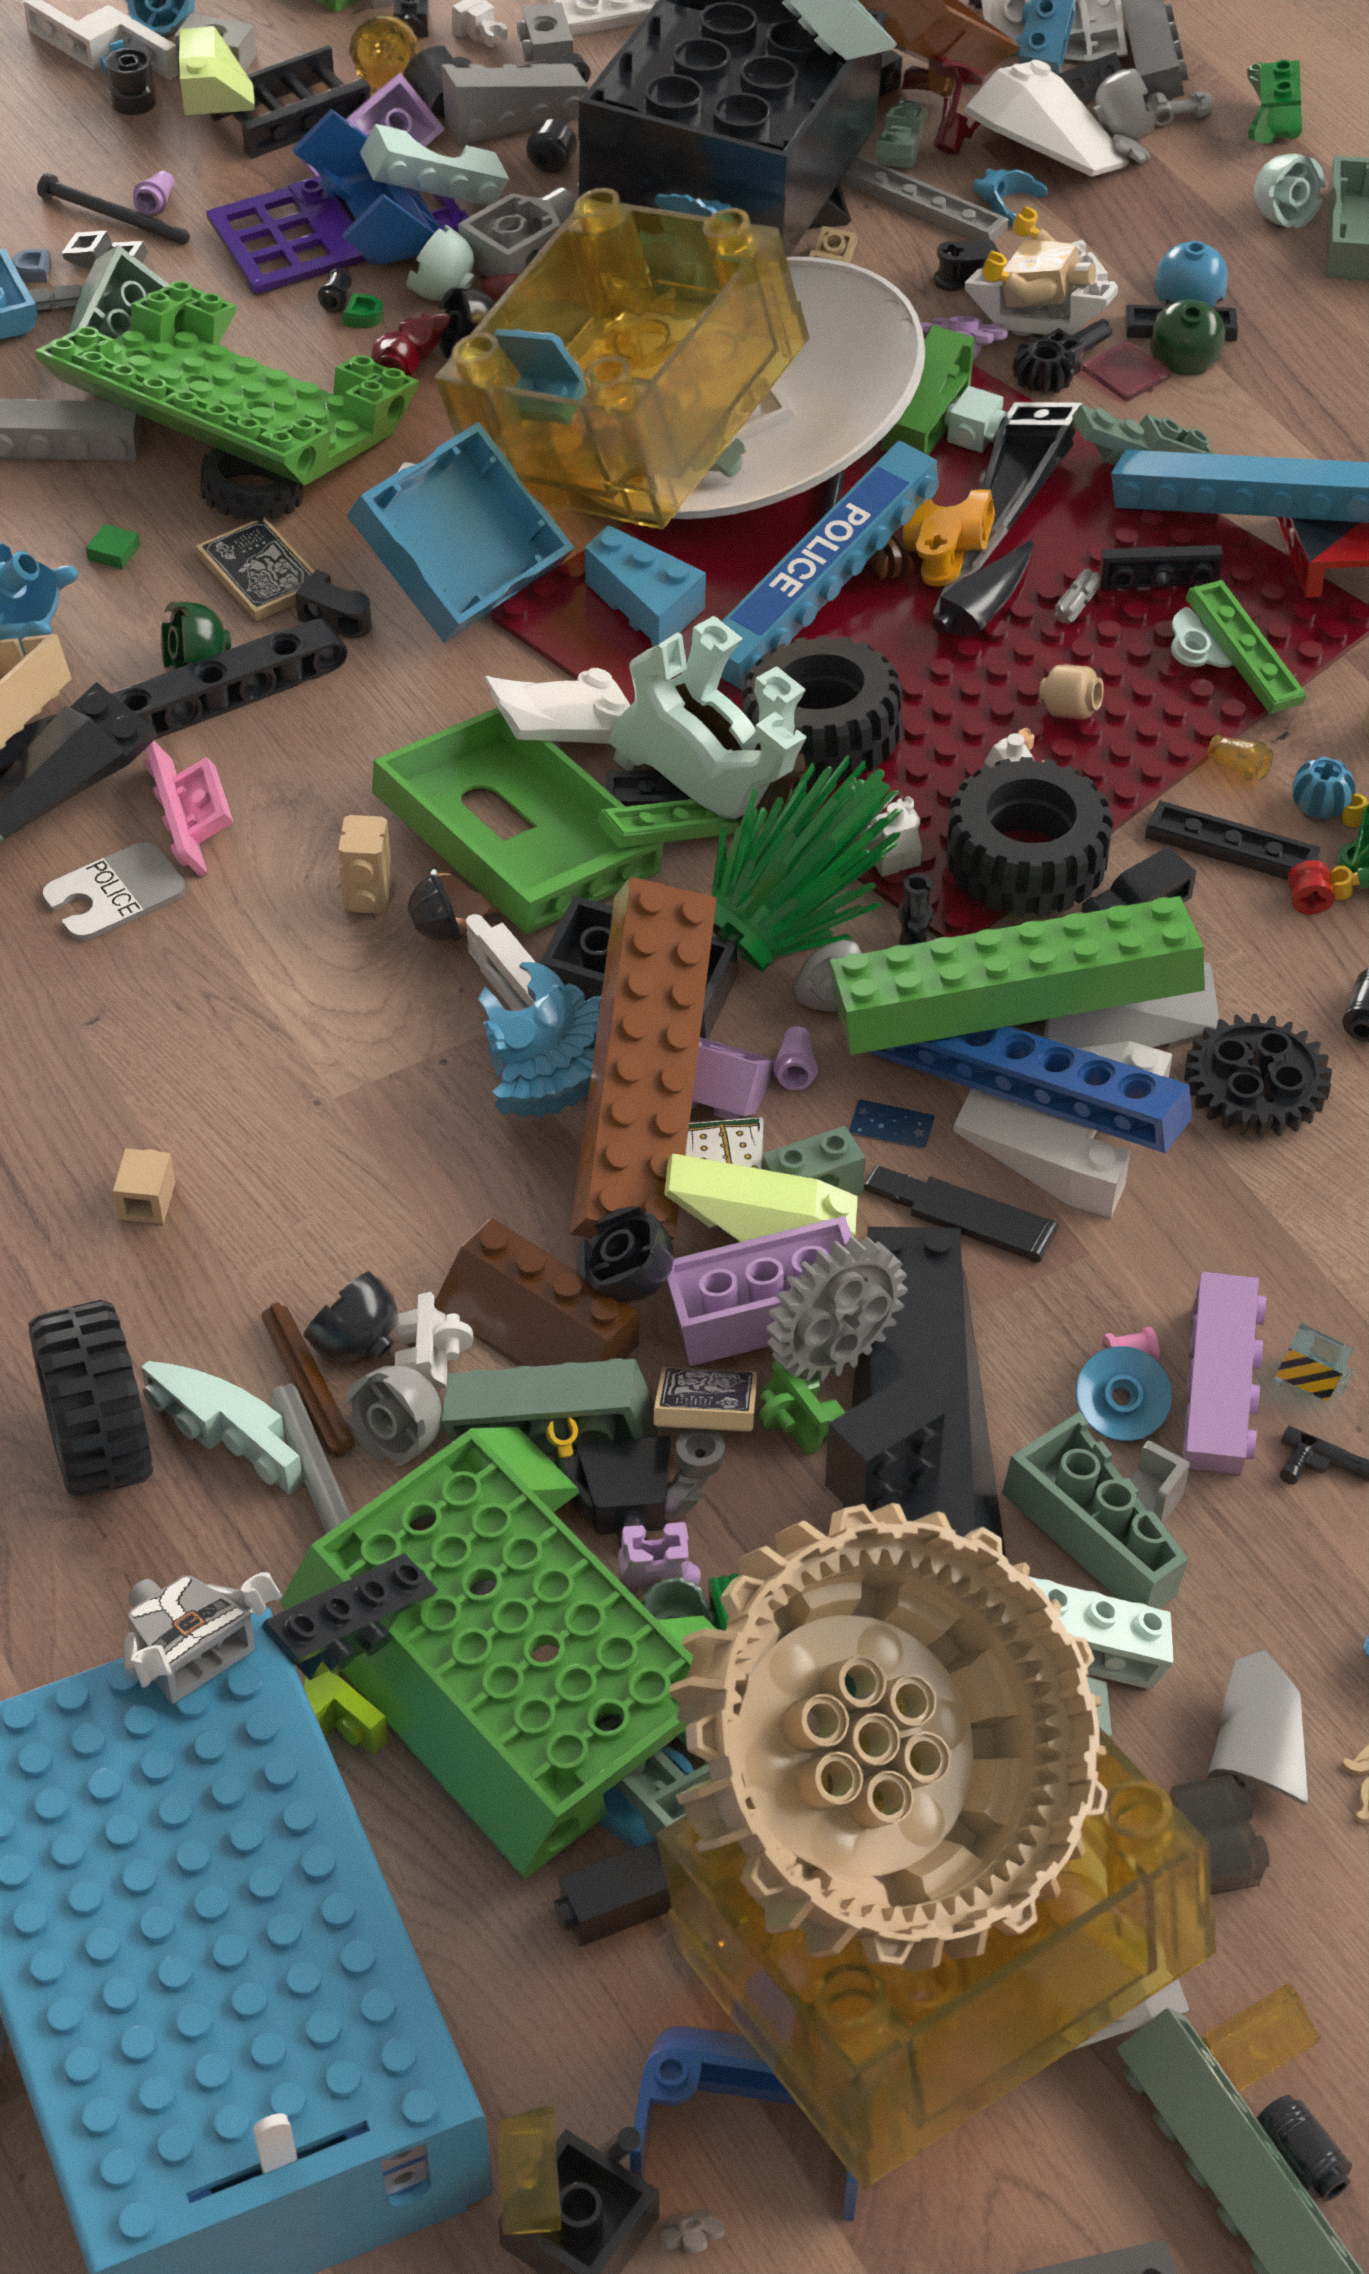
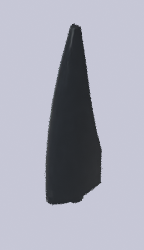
[932,540,1034,636]

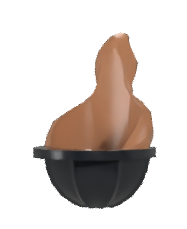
[408,868,502,942]

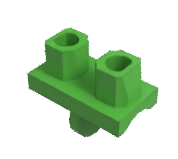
[758,1360,845,1455]

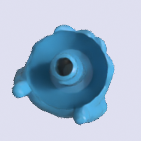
[0,543,78,654]

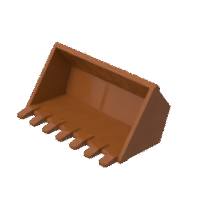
[858,0,1021,98]

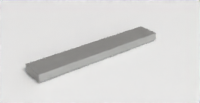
[839,155,1008,242]

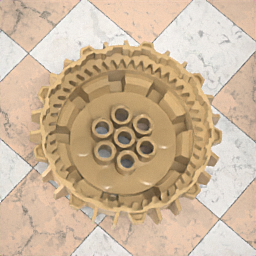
[669,1503,1108,1971]

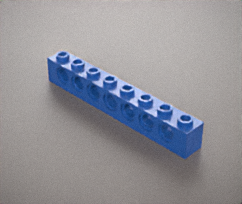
[866,1026,1192,1153]

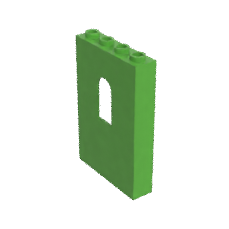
[372,707,664,935]

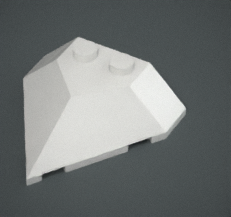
[965,240,1118,336]

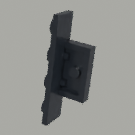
[261,1553,438,1680]

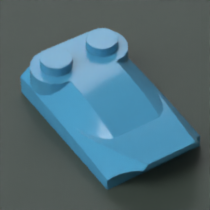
[0,248,38,339]

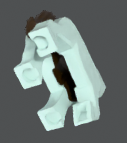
[608,616,807,822]

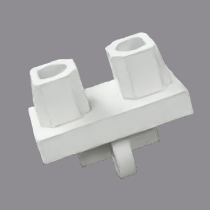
[395,1292,473,1390]

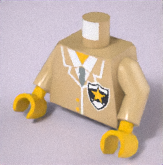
[982,206,1096,307]

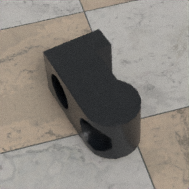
[295,570,372,638]

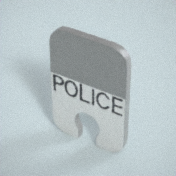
[43,842,186,941]

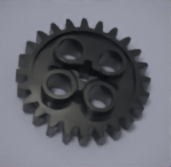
[1184,1013,1332,1138]

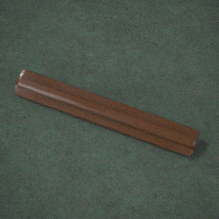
[261,1302,355,1457]

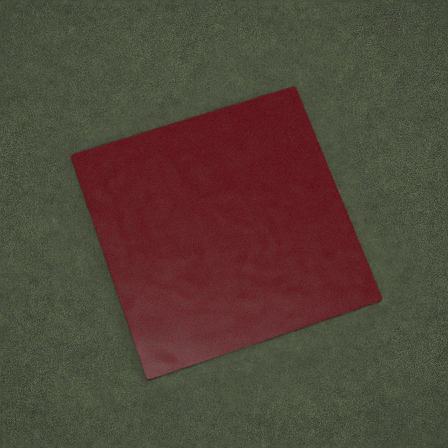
[491,335,1369,938]

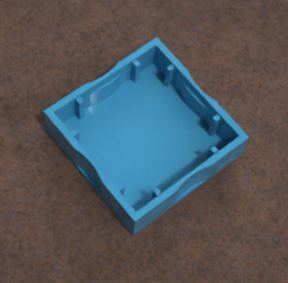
[347,422,575,643]

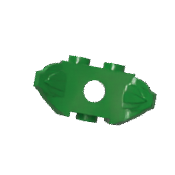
[1247,59,1302,144]

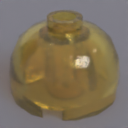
[349,14,420,87]

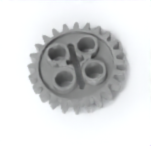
[766,1237,908,1381]

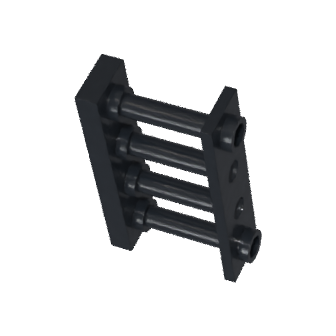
[211,45,371,159]

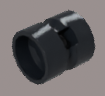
[106,47,156,115]

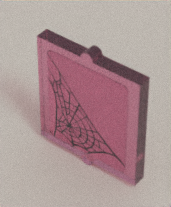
[1082,340,1172,402]

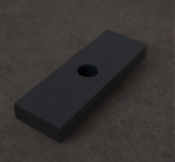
[1099,545,1223,589]

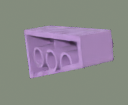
[1182,1271,1266,1475]

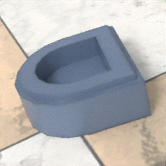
[12,249,51,282]

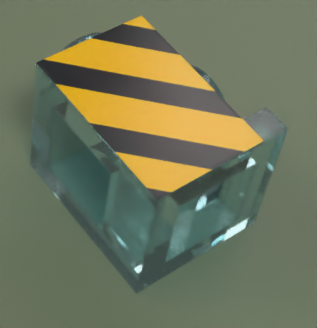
[1272,1323,1354,1402]

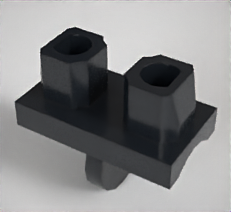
[1057,52,1122,103]

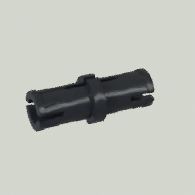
[898,873,933,946]

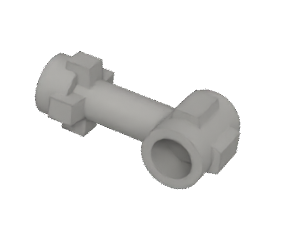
[1146,91,1213,126]

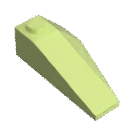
[664,1153,858,1243]

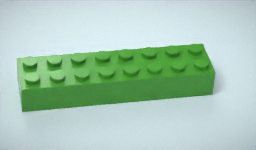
[830,896,1205,1055]

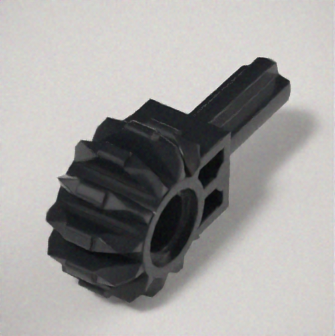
[1012,319,1113,395]

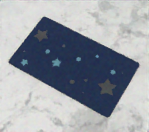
[849,1099,935,1149]

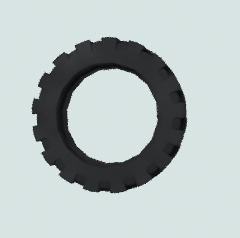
[200,447,304,521]

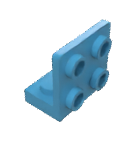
[493,329,591,422]

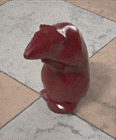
[371,313,452,377]

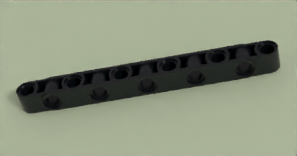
[0,619,348,778]

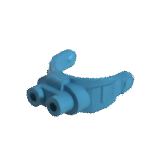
[972,168,1048,226]

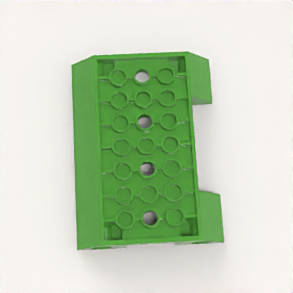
[35,281,419,486]
[280,1427,717,1880]

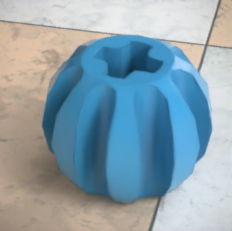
[1292,757,1355,820]

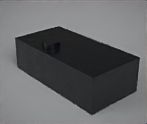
[540,895,738,1039]

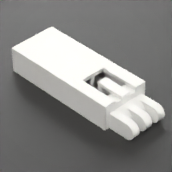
[466,914,536,1011]

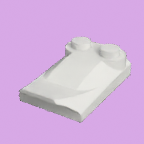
[483,668,631,744]

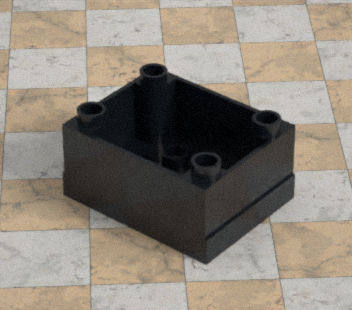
[578,0,887,261]

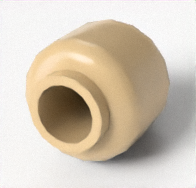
[1039,664,1104,720]

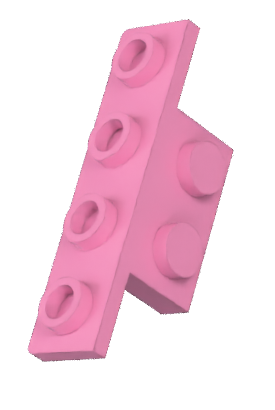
[144,741,234,877]

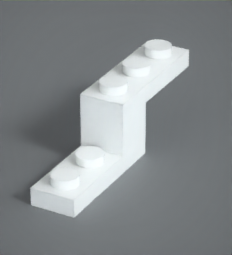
[23,0,180,80]

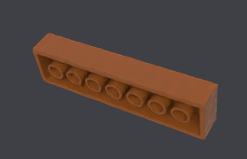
[570,877,717,1241]

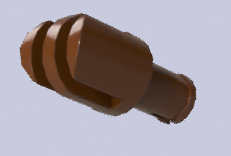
[865,534,914,581]

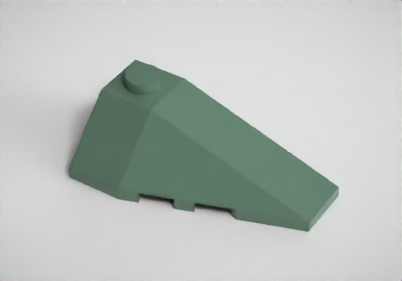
[68,245,170,339]

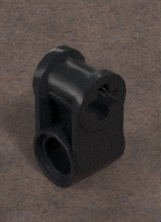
[934,238,1006,291]

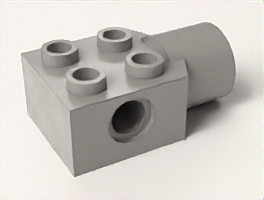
[458,188,586,281]

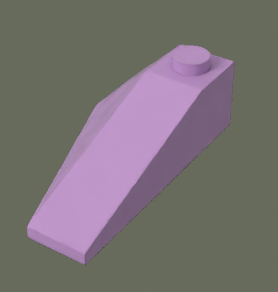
[300,73,445,177]

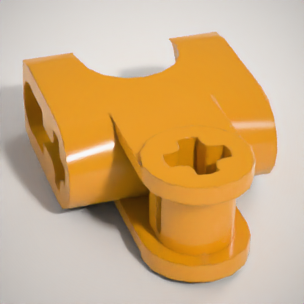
[903,489,995,586]

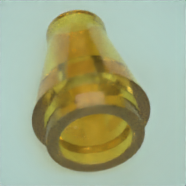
[1208,735,1273,781]

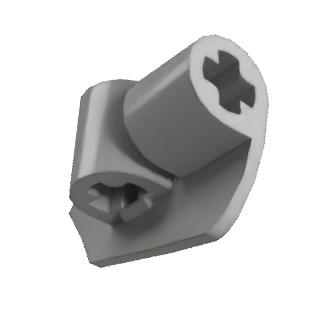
[1207,1650,1308,1805]

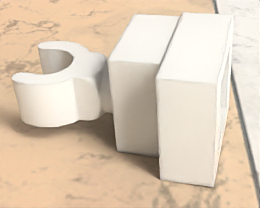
[452,0,507,47]

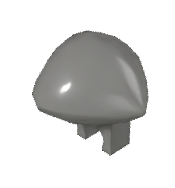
[794,940,862,1012]

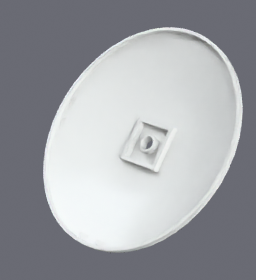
[554,257,925,519]

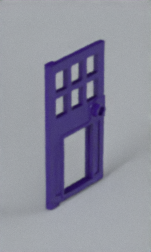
[206,176,469,295]

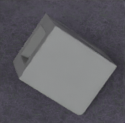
[1130,1441,1190,1524]

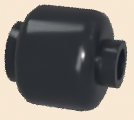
[526,119,577,173]

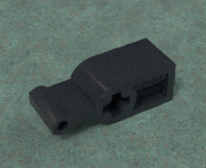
[1081,846,1196,913]

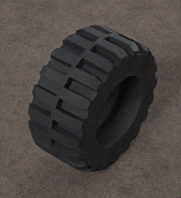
[742,635,902,784]
[945,757,1113,917]
[28,1300,153,1498]

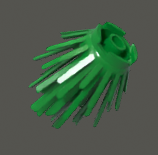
[711,755,903,972]

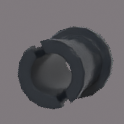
[318,268,352,311]

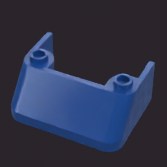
[291,109,442,266]
[630,2026,872,2221]

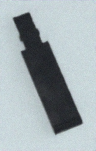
[863,1165,1059,1263]

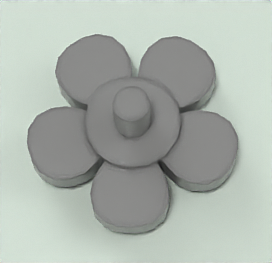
[659,2209,725,2253]

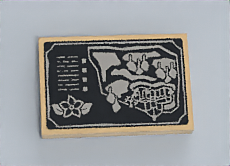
[196,517,315,622]
[653,1367,758,1432]

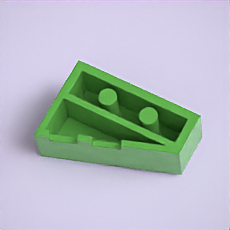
[881,325,975,456]

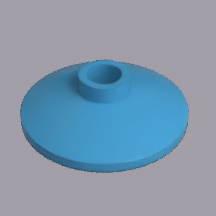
[1075,1346,1172,1442]

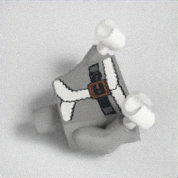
[123,1572,282,1705]

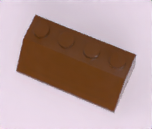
[434,1218,639,1367]

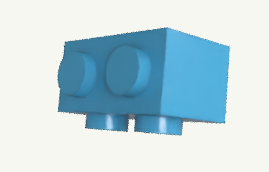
[1014,0,1076,75]

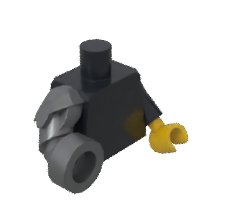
[546,1418,725,1548]

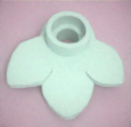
[1171,607,1234,668]

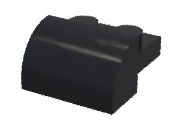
[403,45,473,117]

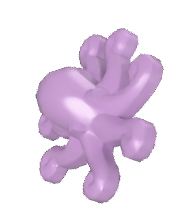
[920,316,1008,360]

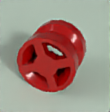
[1288,860,1335,915]

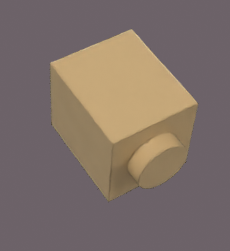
[113,1148,176,1225]

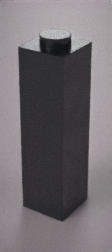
[554,1840,746,1947]

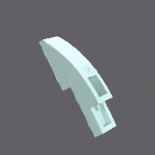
[141,1361,304,1495]

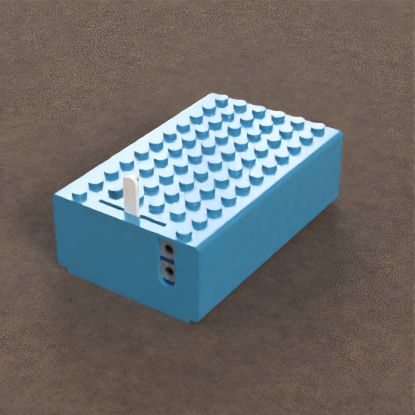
[0,1607,493,2274]

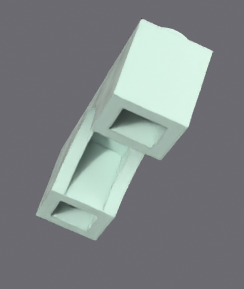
[360,124,510,206]

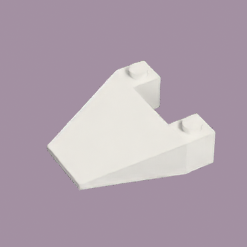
[953,1041,1173,1218]

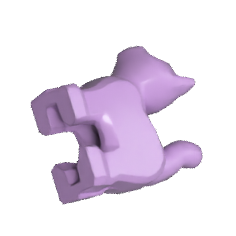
[618,1522,701,1596]

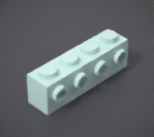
[1029,1577,1173,1690]

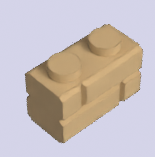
[338,815,392,914]

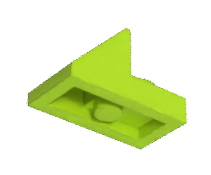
[304,1671,388,1755]

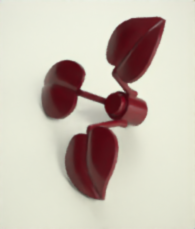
[902,54,985,155]

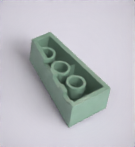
[441,1359,658,1456]
[1002,1411,1189,1609]

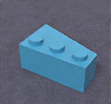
[585,525,706,647]

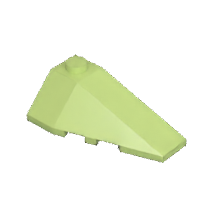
[179,27,255,115]

